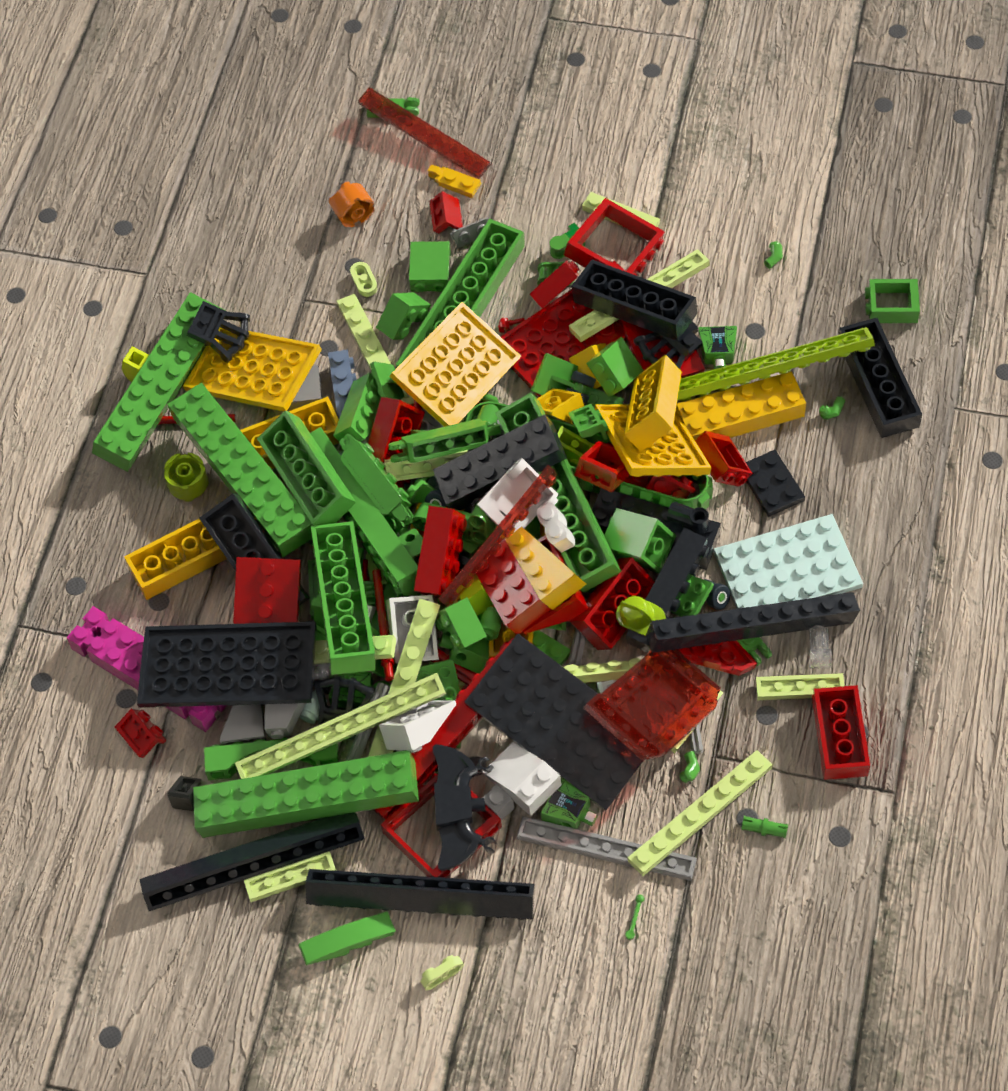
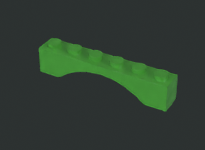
[204,737,339,781]

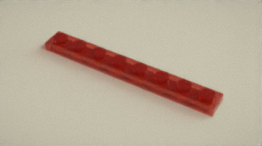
[358,87,491,179]
[438,465,557,607]

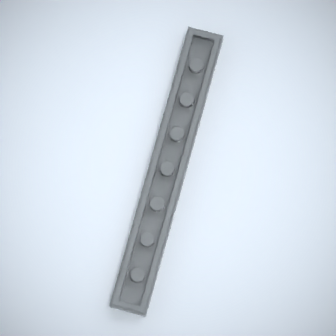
[517,816,697,881]

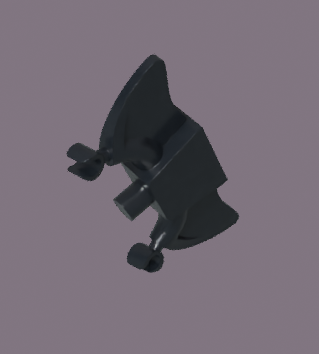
[433,744,498,871]

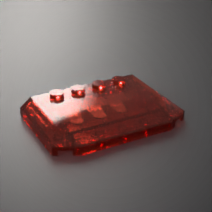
[583,649,721,761]

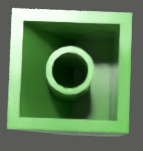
[604,508,676,574]

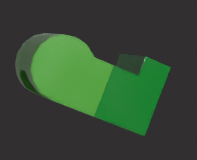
[550,222,585,259]

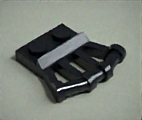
[187,301,250,363]
[633,328,703,369]
[314,675,376,740]

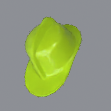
[616,596,666,635]

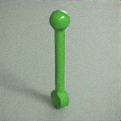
[626,895,644,940]

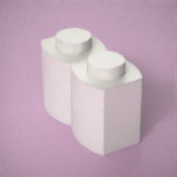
[537,502,575,553]

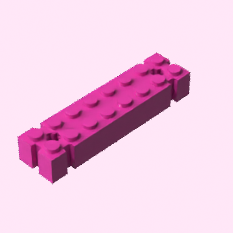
[67,606,227,732]

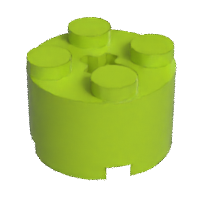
[164,452,209,502]

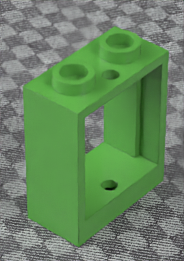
[864,279,920,323]

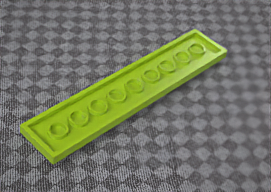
[677,327,875,401]

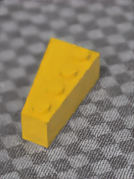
[505,526,586,610]

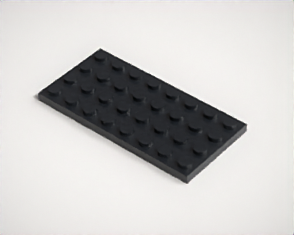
[137,621,317,708]
[464,633,659,811]

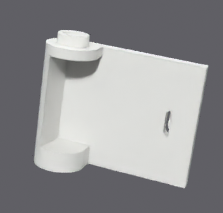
[477,458,558,536]

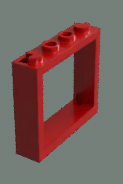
[564,198,665,276]
[381,772,502,878]

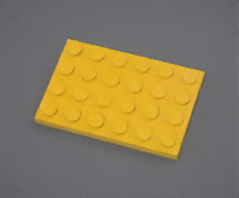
[389,302,521,427]
[183,328,322,412]
[594,404,711,477]

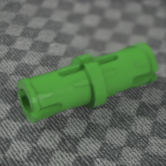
[741,816,788,839]

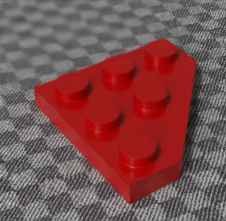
[672,641,757,676]

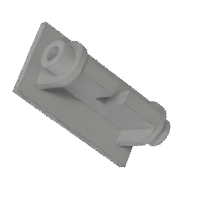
[450,217,489,249]

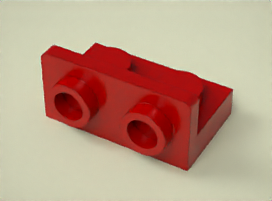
[645,475,695,499]
[115,708,167,758]

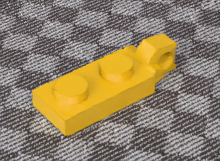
[428,165,481,198]

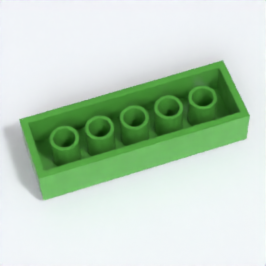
[257,410,356,525]

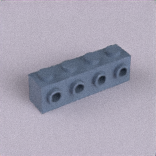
[328,350,357,418]

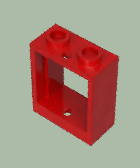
[529,260,580,309]
[695,431,753,487]
[574,441,630,492]

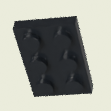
[746,450,805,517]

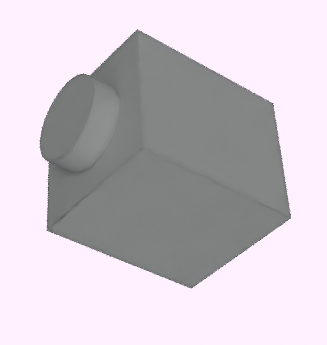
[483,784,514,821]

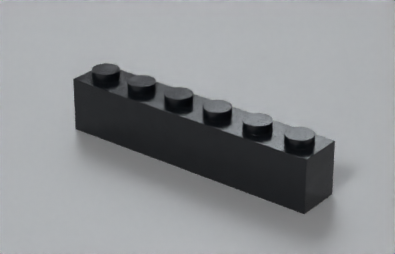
[626,528,709,654]

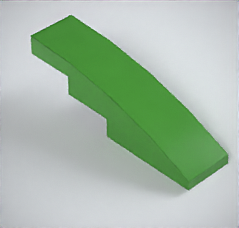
[298,912,396,965]

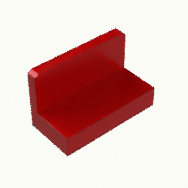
[429,191,463,234]

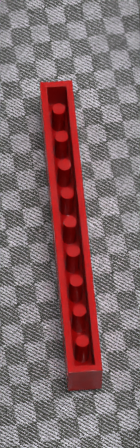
[373,638,514,820]

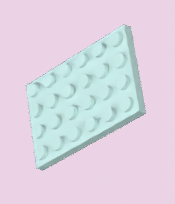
[714,514,863,609]

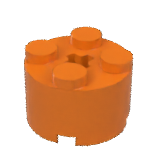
[328,182,375,227]

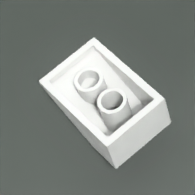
[386,595,439,664]
[379,700,456,753]
[482,742,561,816]

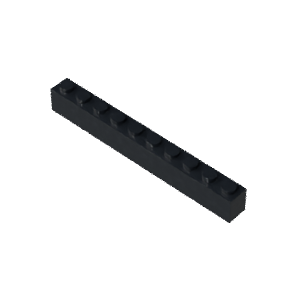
[646,592,860,653]
[139,812,365,912]
[305,869,535,920]

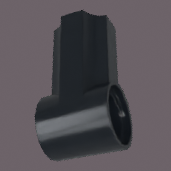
[667,502,710,534]

